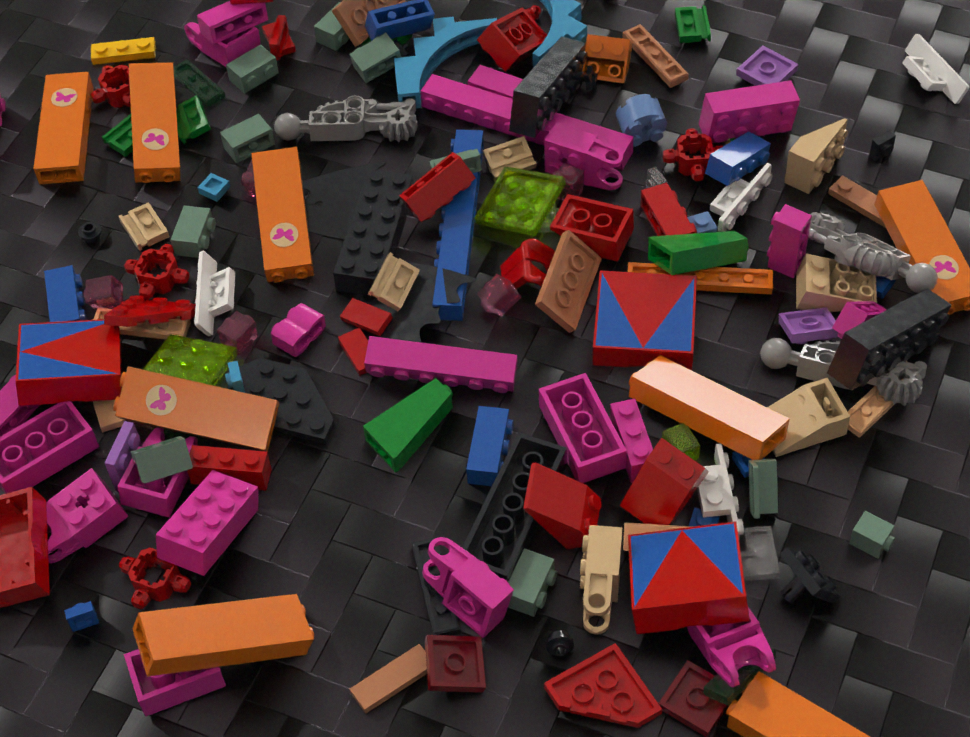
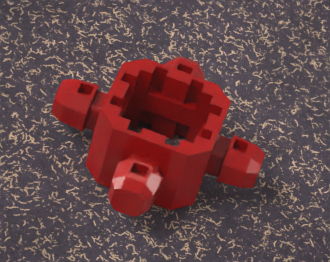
[90,65,131,108]
[663,128,723,181]
[124,244,190,300]
[119,547,191,609]

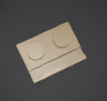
[482,136,537,182]
[119,202,169,251]
[368,253,420,311]

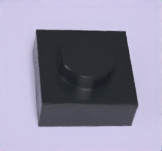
[869,130,896,161]

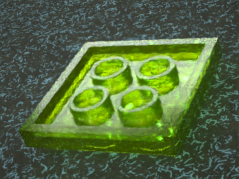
[474,166,566,236]
[143,334,238,386]

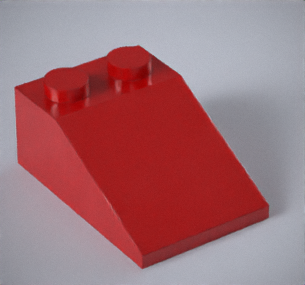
[477,7,547,72]
[550,194,634,262]
[620,438,709,525]
[523,463,601,550]

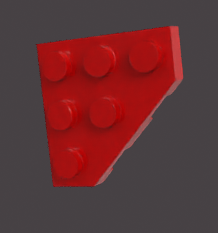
[104,295,196,327]
[544,643,662,728]

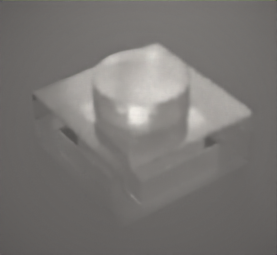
[645,167,667,188]

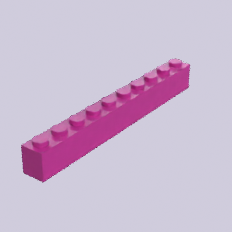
[420,74,634,170]

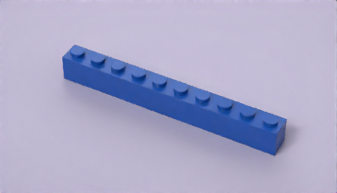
[432,130,484,321]

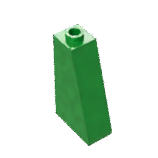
[648,231,749,275]
[363,378,453,473]

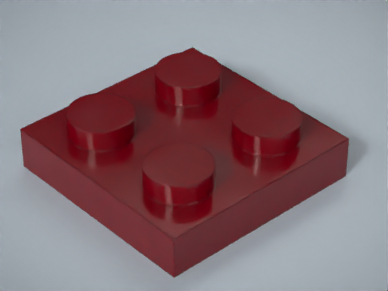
[425,635,486,692]
[658,660,737,737]

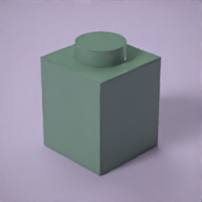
[849,511,895,559]

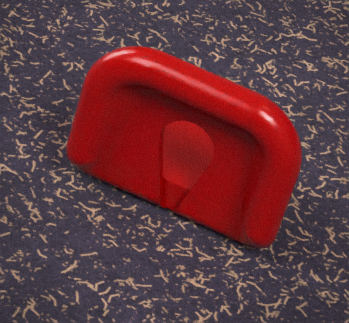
[500,239,555,294]

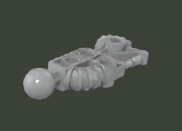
[274,95,418,143]
[809,212,938,293]
[760,338,927,406]

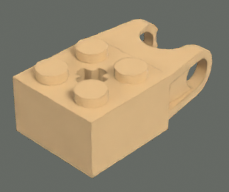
[580,525,622,634]

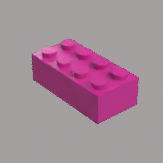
[699,80,800,143]
[539,373,627,483]
[0,401,99,494]
[156,470,259,576]

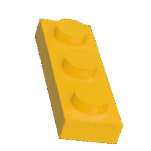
[91,37,156,65]

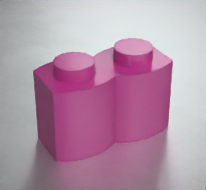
[271,303,326,357]

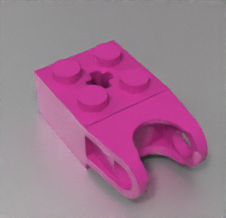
[184,22,261,67]
[544,122,624,190]
[117,427,198,518]
[46,468,128,563]
[422,537,514,638]
[687,608,776,687]

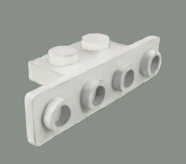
[902,34,970,104]
[710,163,773,232]
[194,250,235,337]
[697,444,744,537]

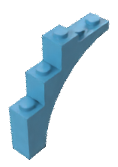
[533,0,587,68]
[394,17,497,108]

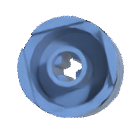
[616,94,667,147]

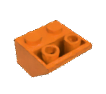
[582,34,633,83]

